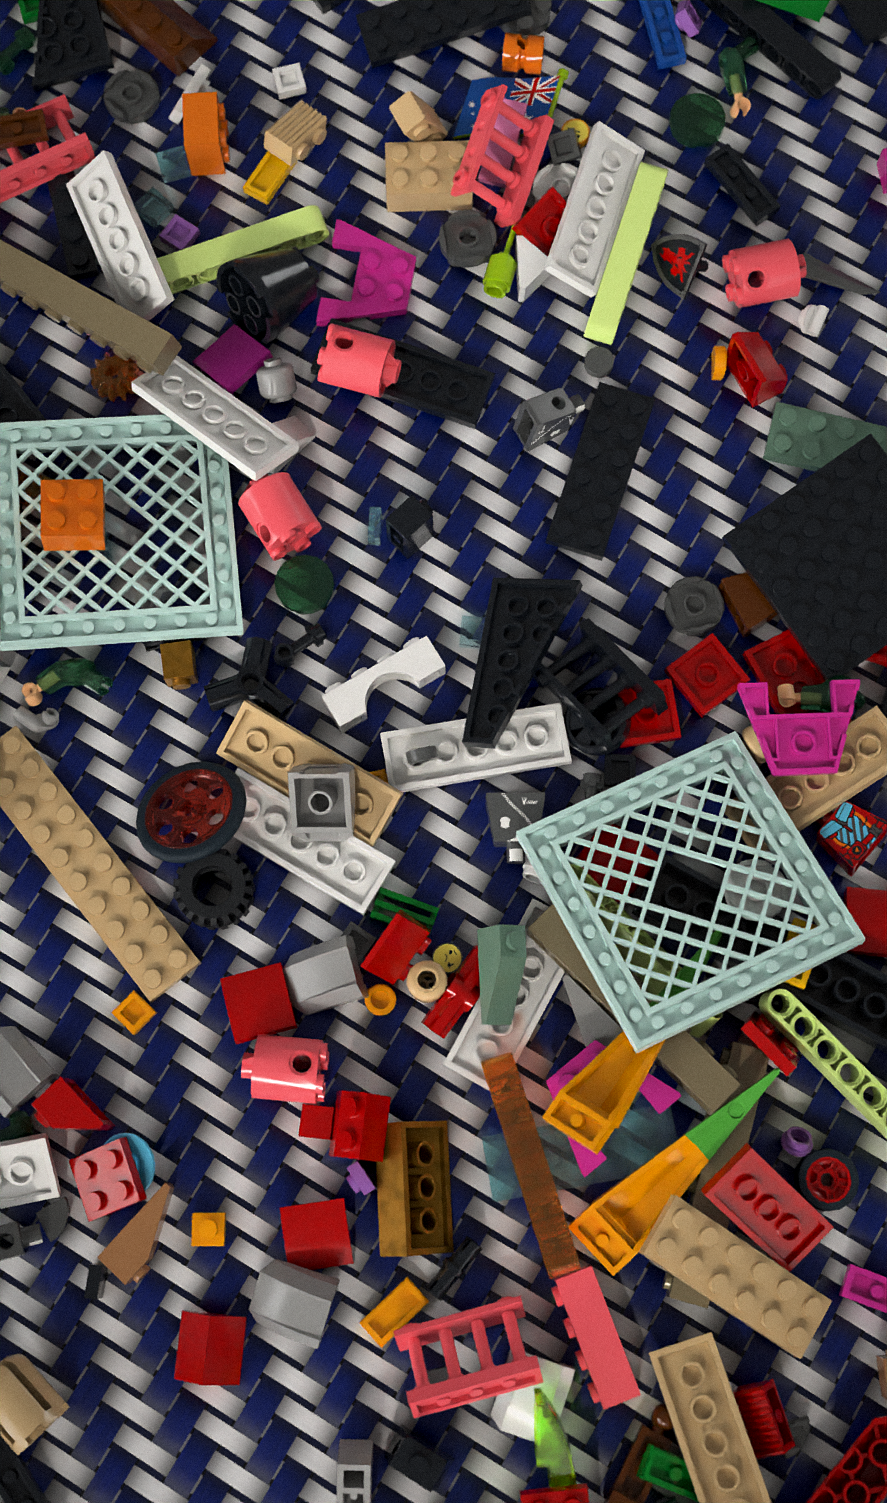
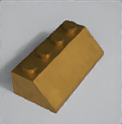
[376,1121,454,1257]

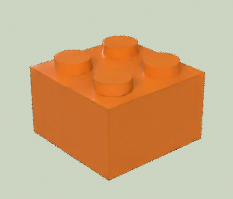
[182,92,230,176]
[40,479,106,551]

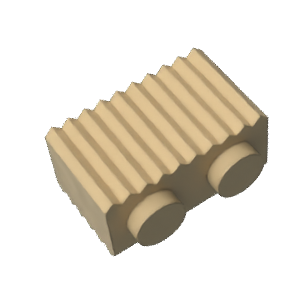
[389,91,448,142]
[263,100,327,166]

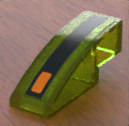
[534,1388,577,1487]

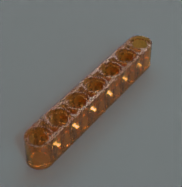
[481,1051,581,1280]

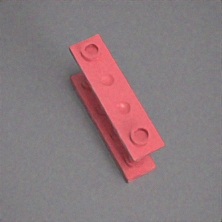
[450,84,554,228]
[0,94,96,203]
[393,1296,544,1419]

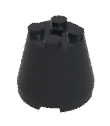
[217,246,320,345]

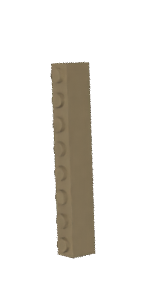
[0,240,182,376]
[527,904,741,1115]
[663,1042,769,1309]

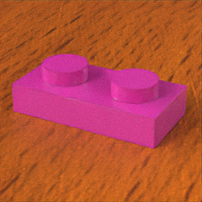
[839,1264,887,1313]

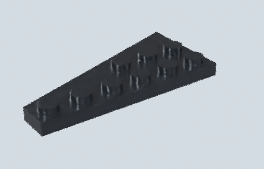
[32,0,114,91]
[462,577,583,749]

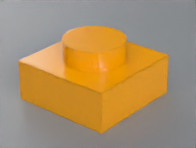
[191,1213,226,1246]

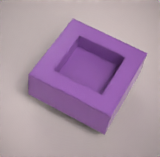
[675,0,702,38]
[159,214,200,251]
[346,1161,376,1196]

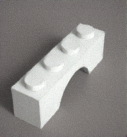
[321,636,446,734]

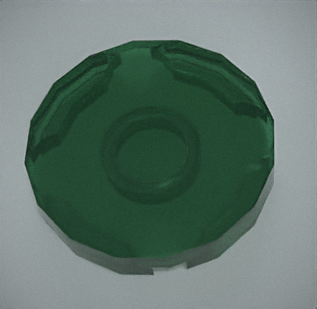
[669,93,726,148]
[274,555,335,615]

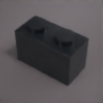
[386,495,434,559]

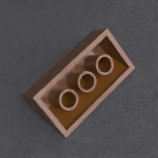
[98,0,218,77]

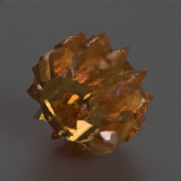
[90,352,140,403]

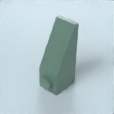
[477,924,527,1025]

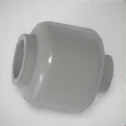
[256,357,297,403]

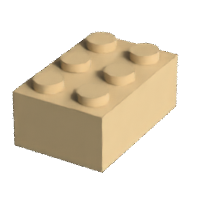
[385,140,473,212]

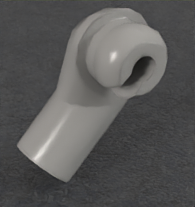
[13,706,60,733]

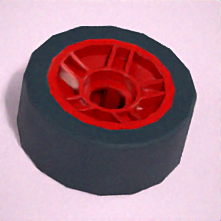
[794,1148,859,1211]

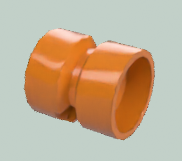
[502,33,545,75]

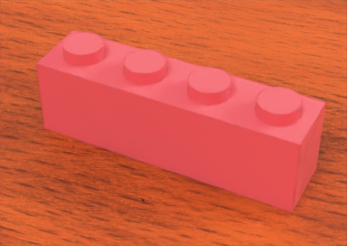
[551,1264,641,1410]

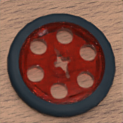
[136,761,247,863]

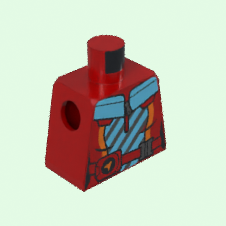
[816,801,887,877]

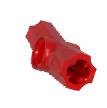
[421,945,480,1039]

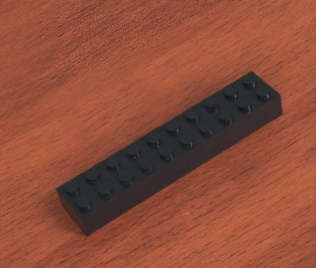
[631,854,887,1054]

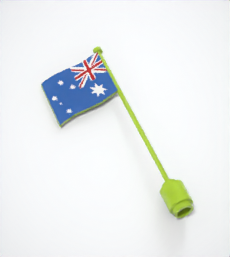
[453,68,569,298]

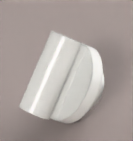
[798,304,829,337]

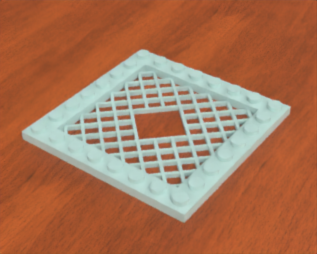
[0,414,243,651]
[516,731,866,1054]

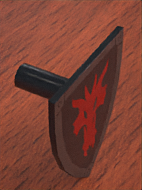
[651,234,709,299]

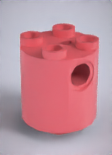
[722,238,807,308]
[317,323,402,398]
[238,472,322,561]
[241,1034,329,1104]

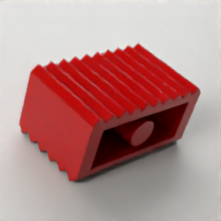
[732,1379,796,1459]

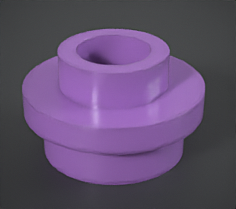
[781,1126,813,1157]

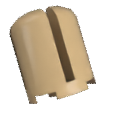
[0,1353,69,1455]

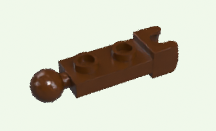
[603,1403,673,1503]

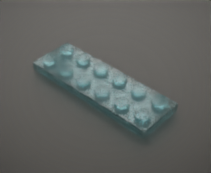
[482,1106,677,1202]

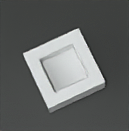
[272,63,307,99]

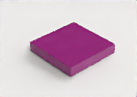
[192,324,273,394]

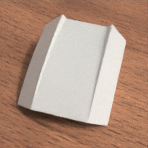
[491,1349,575,1443]

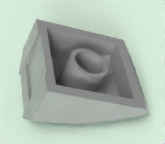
[288,763,355,842]
[283,935,369,1016]
[0,1026,59,1119]
[249,1259,340,1349]

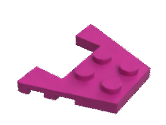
[316,219,417,326]
[737,679,860,777]
[546,1039,682,1177]

